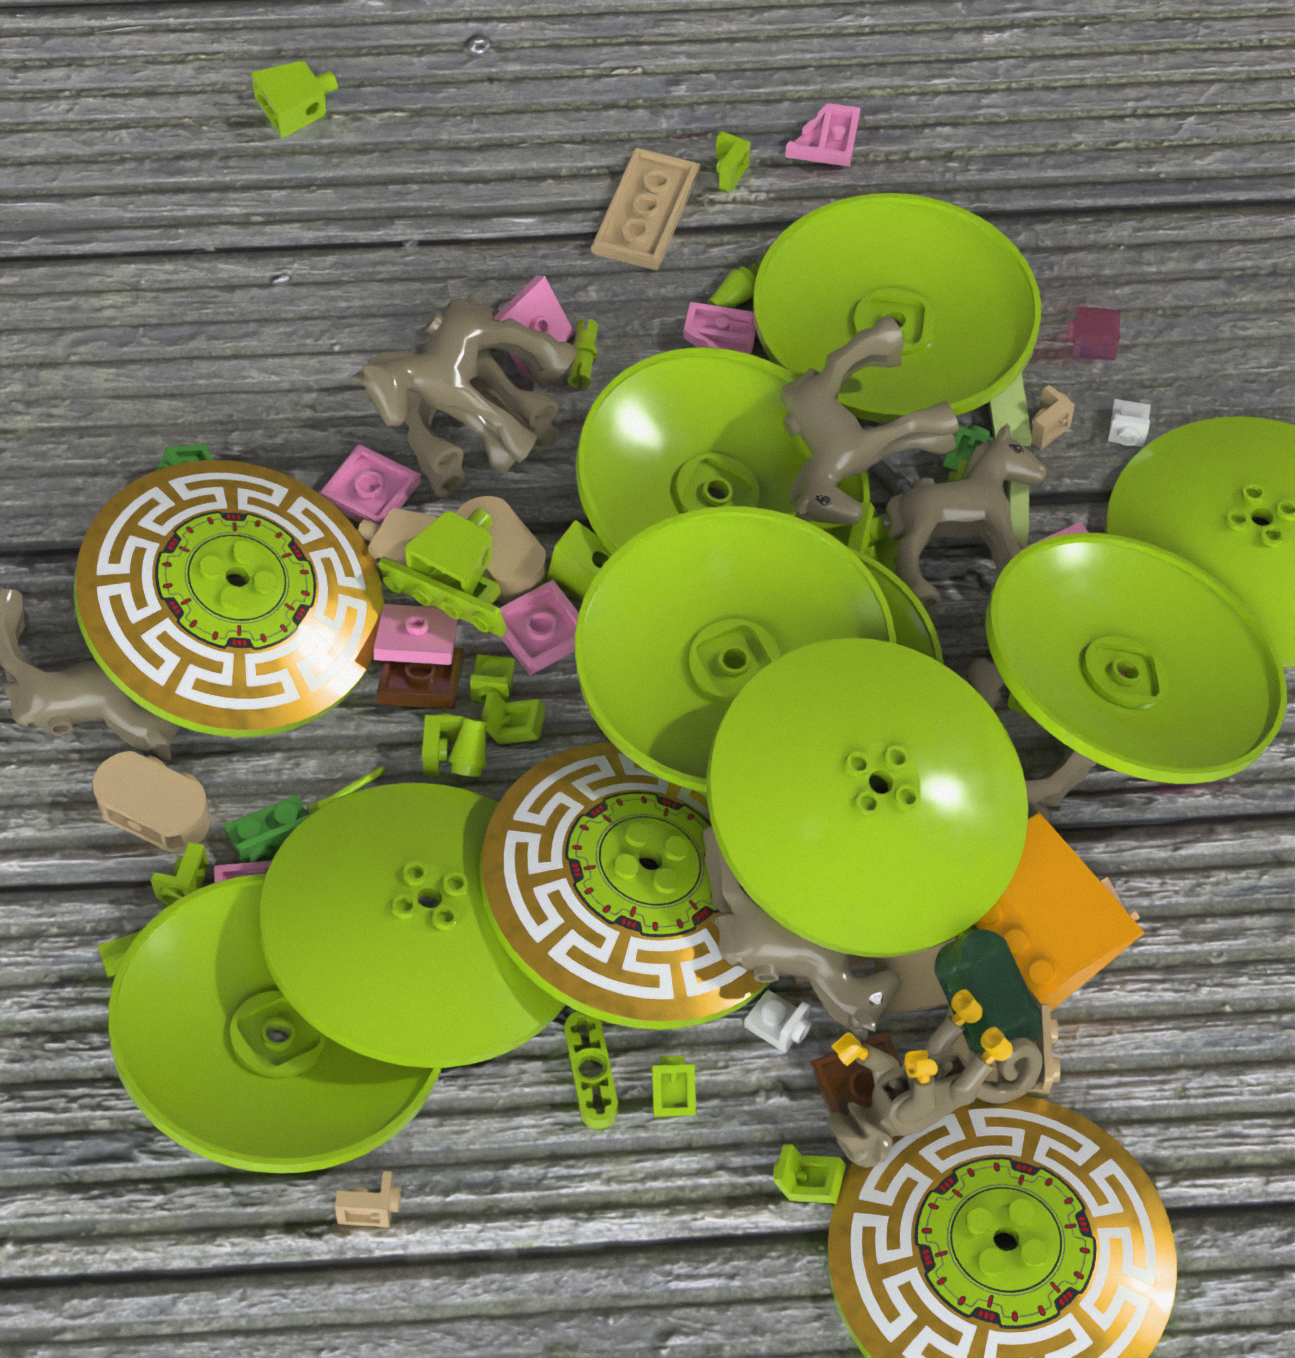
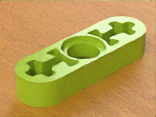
[564,1011,618,1129]

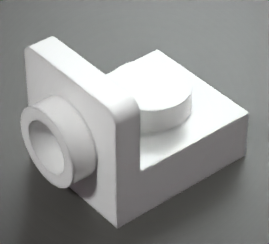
[1108,399,1151,447]
[744,989,812,1053]

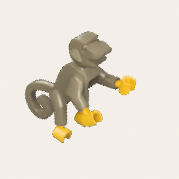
[826,990,1042,1168]

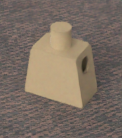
[357,508,438,575]

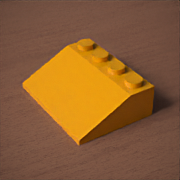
[974,812,1145,1012]

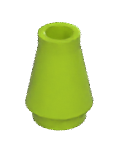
[707,266,756,309]
[448,717,487,777]

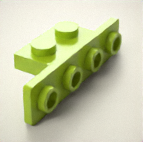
[378,557,508,637]

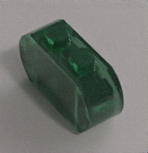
[934,929,1041,1055]

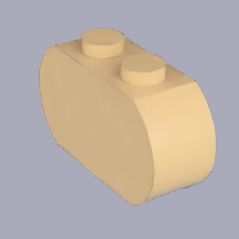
[456,496,547,603]
[93,751,210,853]

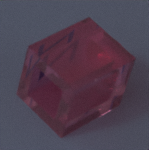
[1066,307,1120,361]

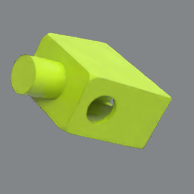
[251,61,338,139]
[405,508,494,595]
[545,520,612,602]

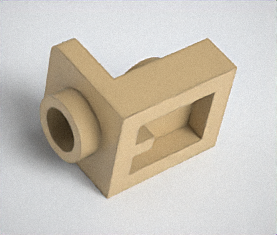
[1031,385,1075,450]
[335,1170,401,1228]

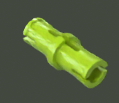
[568,319,599,389]

